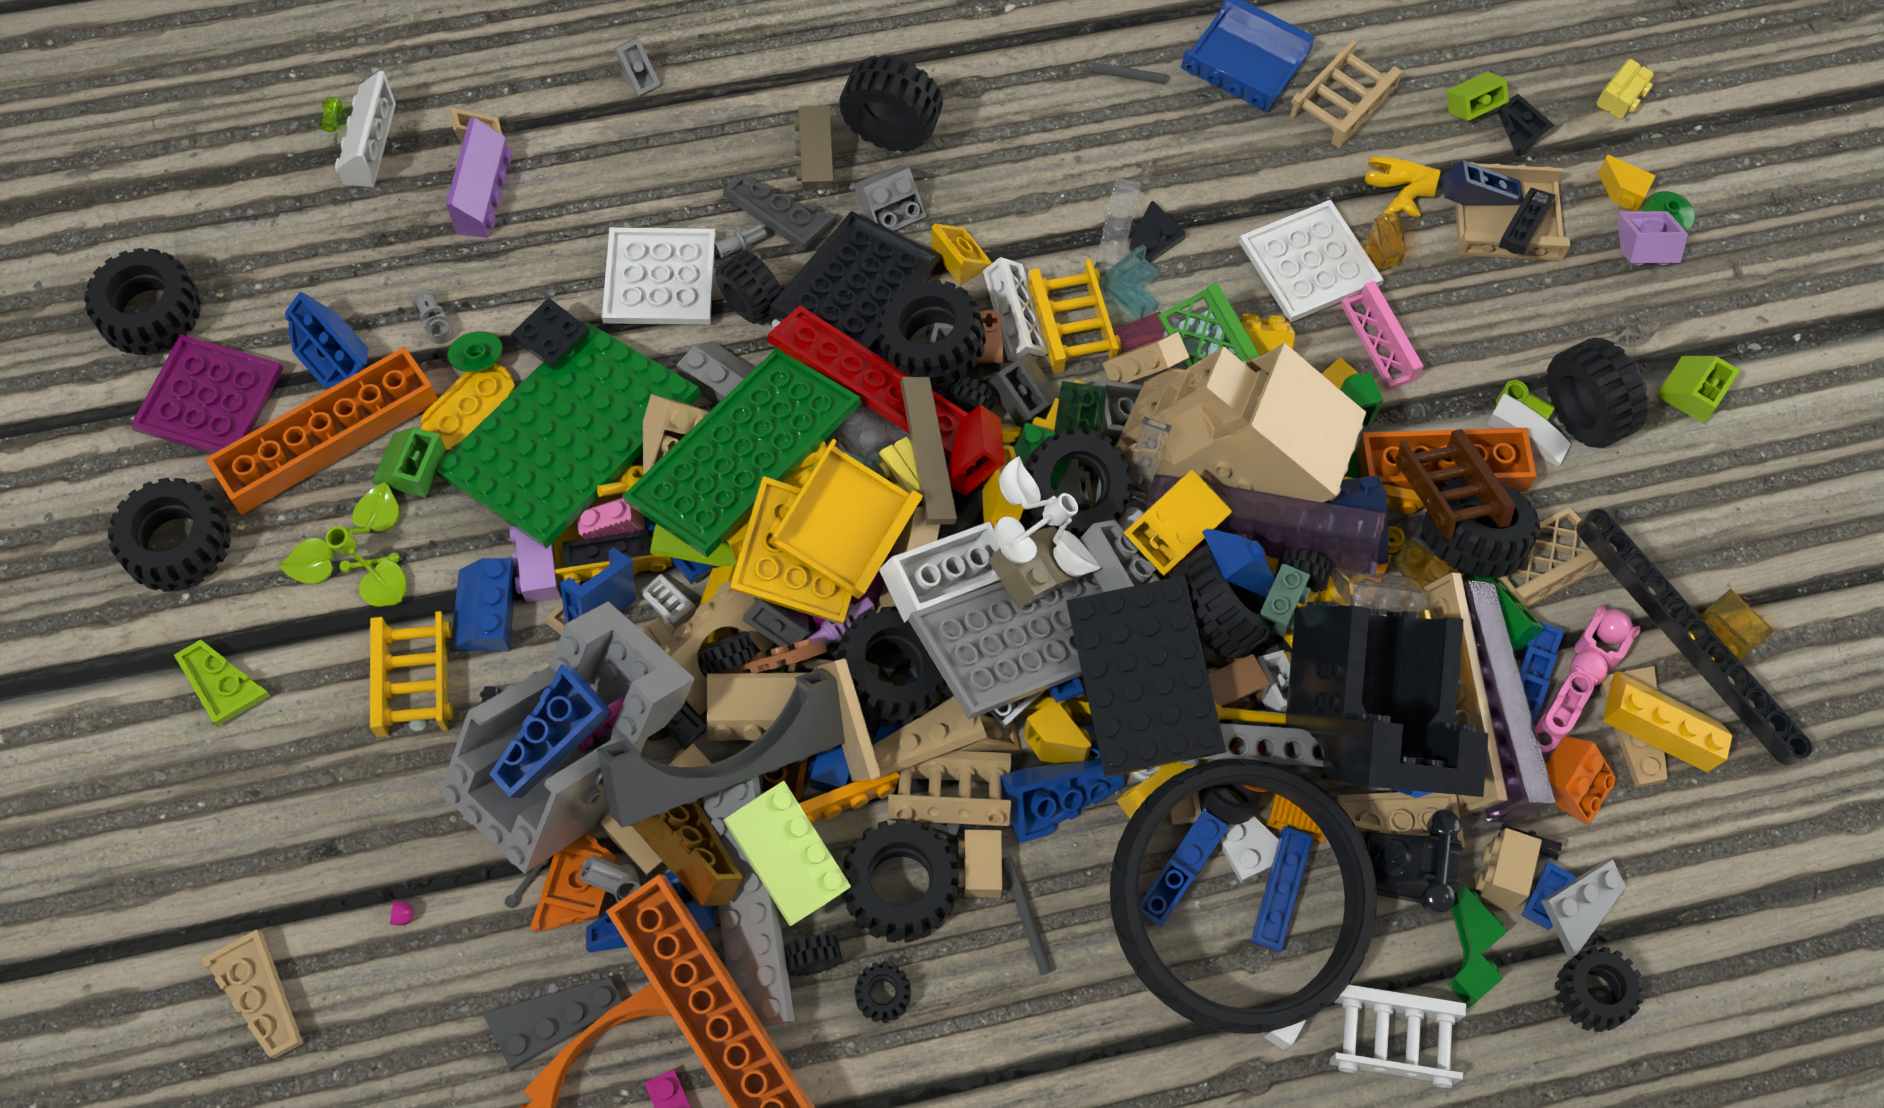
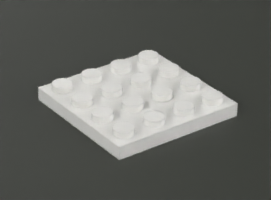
[1239,200,1383,323]
[602,227,716,325]

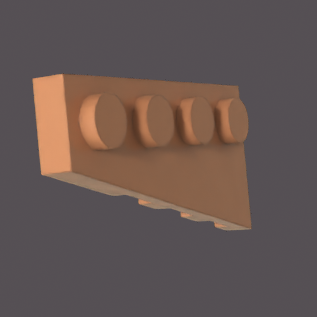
[715,638,827,674]

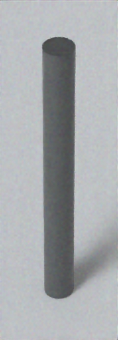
[1002,856,1052,975]

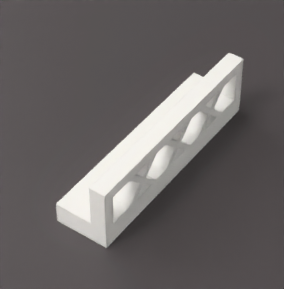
[983,257,1049,362]

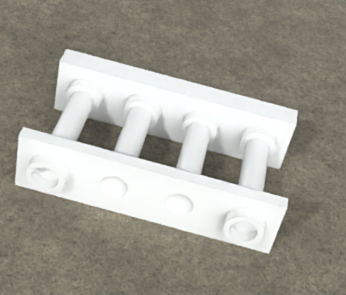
[1329,985,1466,1088]

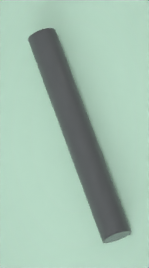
[1091,62,1166,84]

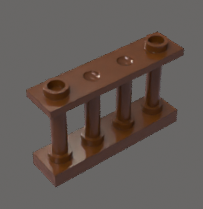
[1395,429,1516,539]

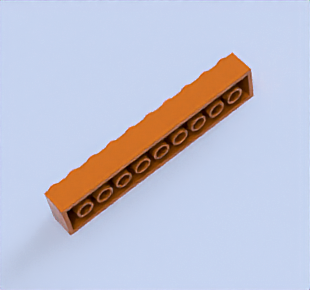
[606,874,815,1108]

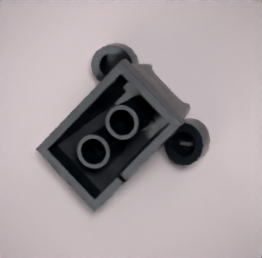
[1364,810,1462,916]

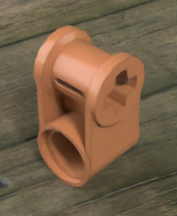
[977,310,1003,364]

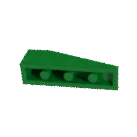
[1467,574,1544,652]

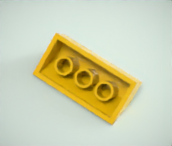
[1602,671,1732,772]

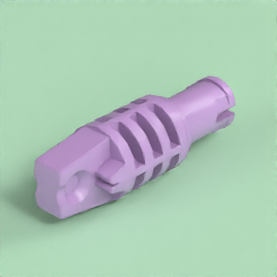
[807,597,875,658]

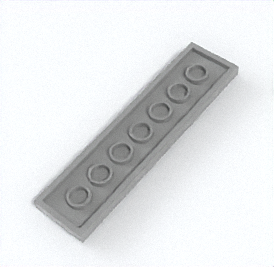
[703,776,795,1028]

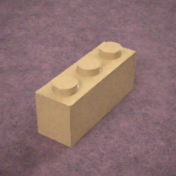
[1102,332,1189,383]

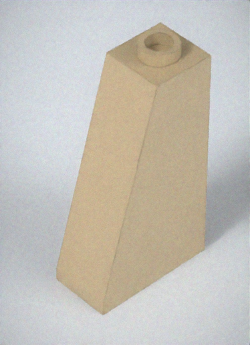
[876,506,940,613]

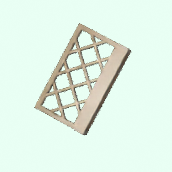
[1500,507,1615,608]

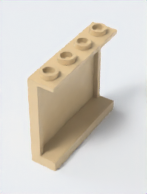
[1455,162,1570,261]

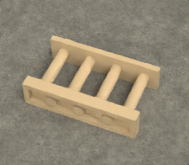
[1290,39,1402,148]
[888,751,1011,826]

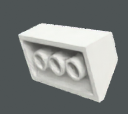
[335,71,396,187]

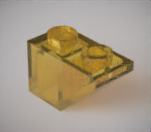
[1363,211,1407,272]
[1394,539,1458,589]

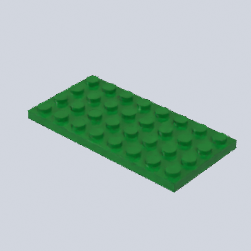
[622,348,861,558]

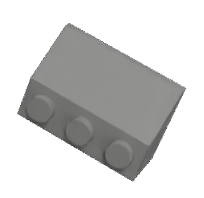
[677,341,755,405]

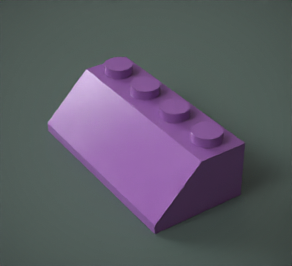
[446,117,512,238]

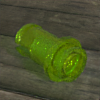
[320,97,343,132]

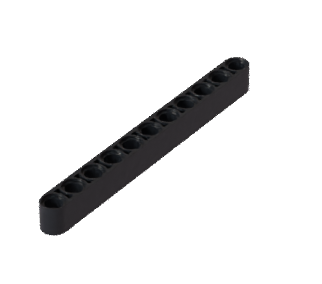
[1576,509,1812,765]

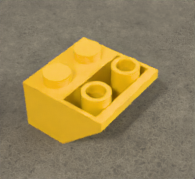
[1238,314,1295,356]
[1023,700,1092,764]

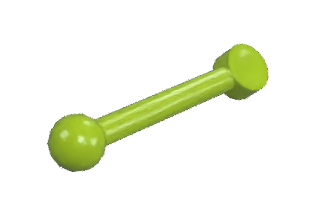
[339,553,400,573]

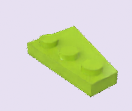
[174,640,271,727]

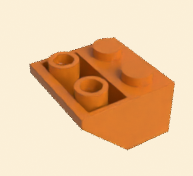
[1535,736,1617,825]

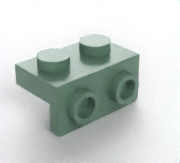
[1260,564,1311,637]

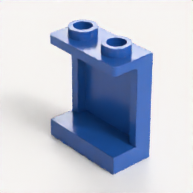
[560,547,636,624]

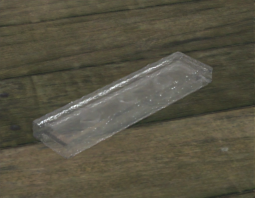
[1095,177,1141,272]
[1128,416,1172,505]

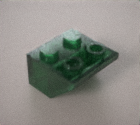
[1054,381,1108,436]

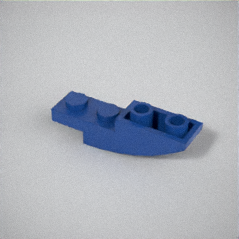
[1140,809,1229,927]

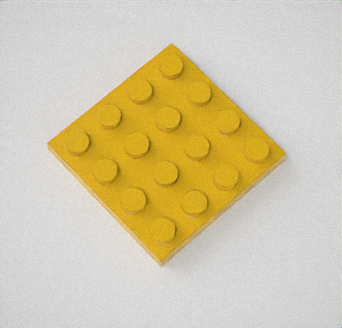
[729,476,852,625]

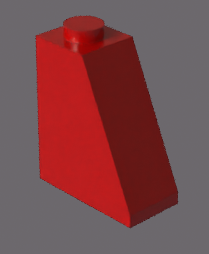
[947,404,1005,496]

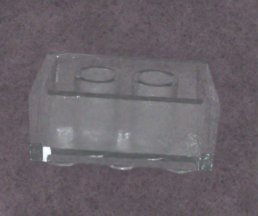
[1331,567,1432,619]

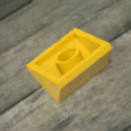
[931,224,992,285]

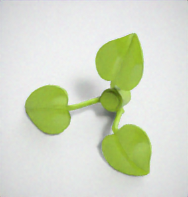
[279,482,407,607]

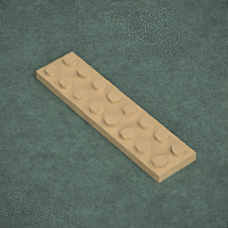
[1413,572,1508,816]

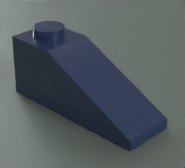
[1441,160,1524,205]

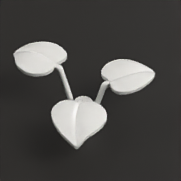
[994,456,1101,577]

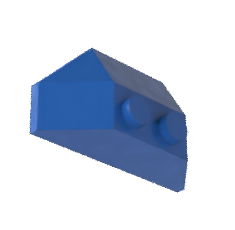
[285,292,369,388]

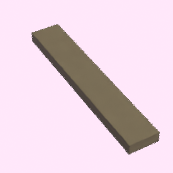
[900,377,957,525]

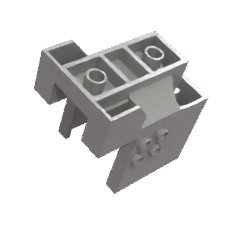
[440,602,695,874]

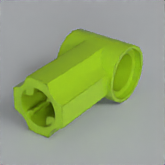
[1496,380,1555,420]

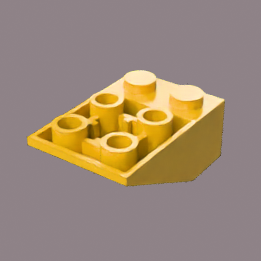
[1124,469,1232,576]

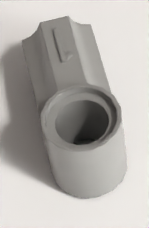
[579,855,641,901]

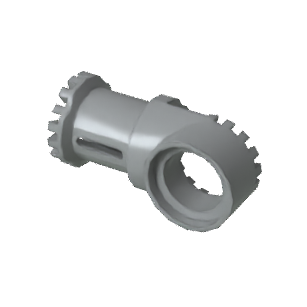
[412,289,453,344]

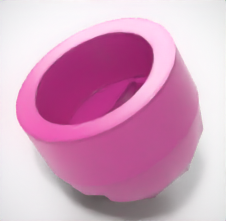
[390,900,414,926]

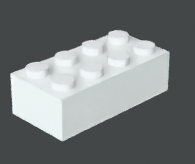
[879,522,1001,623]

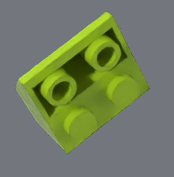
[1656,356,1740,424]

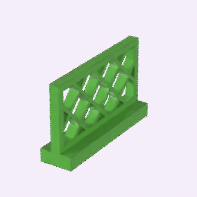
[1158,282,1260,369]

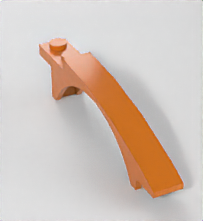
[520,983,672,1108]

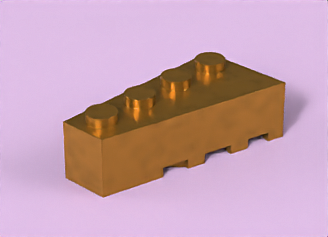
[632,801,743,906]

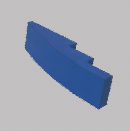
[1502,621,1564,736]

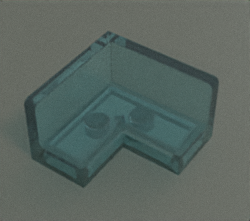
[1102,244,1159,324]

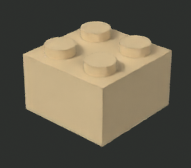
[1474,828,1542,912]

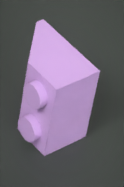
[1617,211,1688,265]

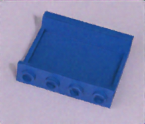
[1181,0,1315,113]

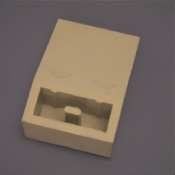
[643,394,710,475]

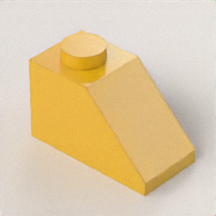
[1598,154,1656,212]

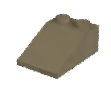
[988,526,1085,610]

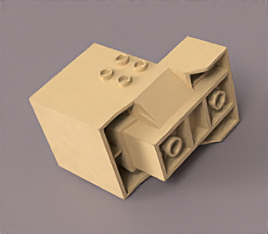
[1115,343,1366,534]

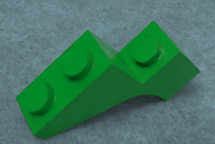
[1447,885,1507,1008]

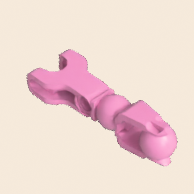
[1527,604,1640,756]

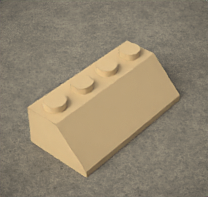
[707,673,806,741]

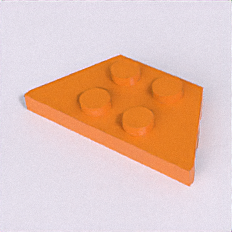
[530,833,618,933]

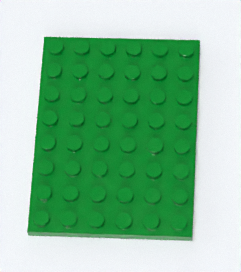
[435,321,701,549]

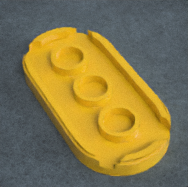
[421,364,515,453]

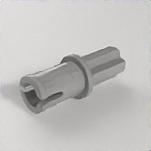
[714,224,767,259]

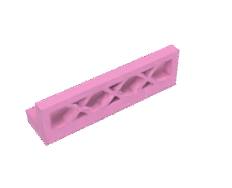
[1341,281,1424,390]

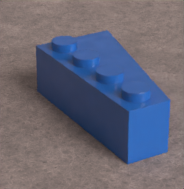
[489,664,613,798]

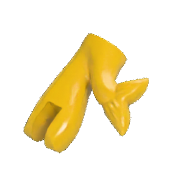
[1365,156,1441,217]

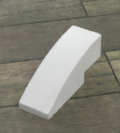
[1487,393,1571,467]

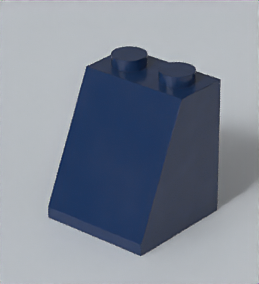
[1318,475,1389,570]

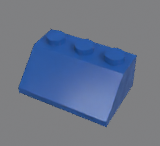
[450,558,517,652]

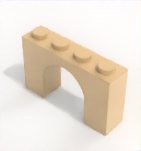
[659,580,775,716]
[600,744,712,881]

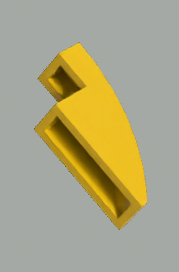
[983,445,1024,529]

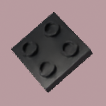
[511,298,590,369]

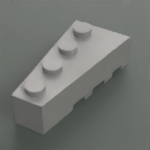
[1080,520,1159,592]

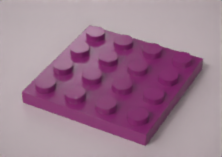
[131,335,284,454]

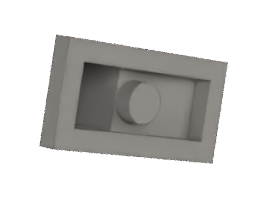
[614,37,661,96]

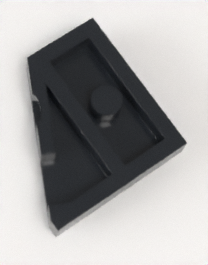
[1498,94,1555,157]
[1129,201,1186,266]

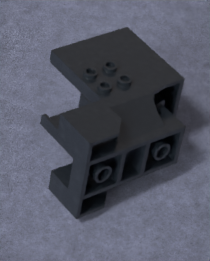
[1285,601,1489,797]

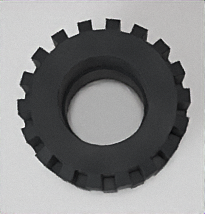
[715,250,782,324]
[1555,946,1644,1032]

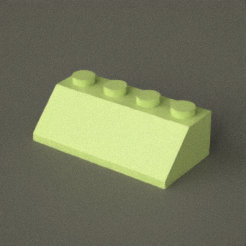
[723,781,851,926]

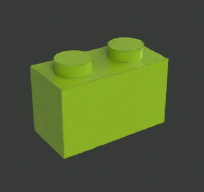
[1446,71,1509,121]

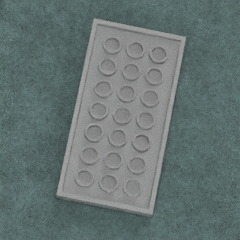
[908,572,1103,720]

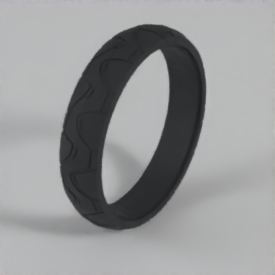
[1110,758,1377,1034]

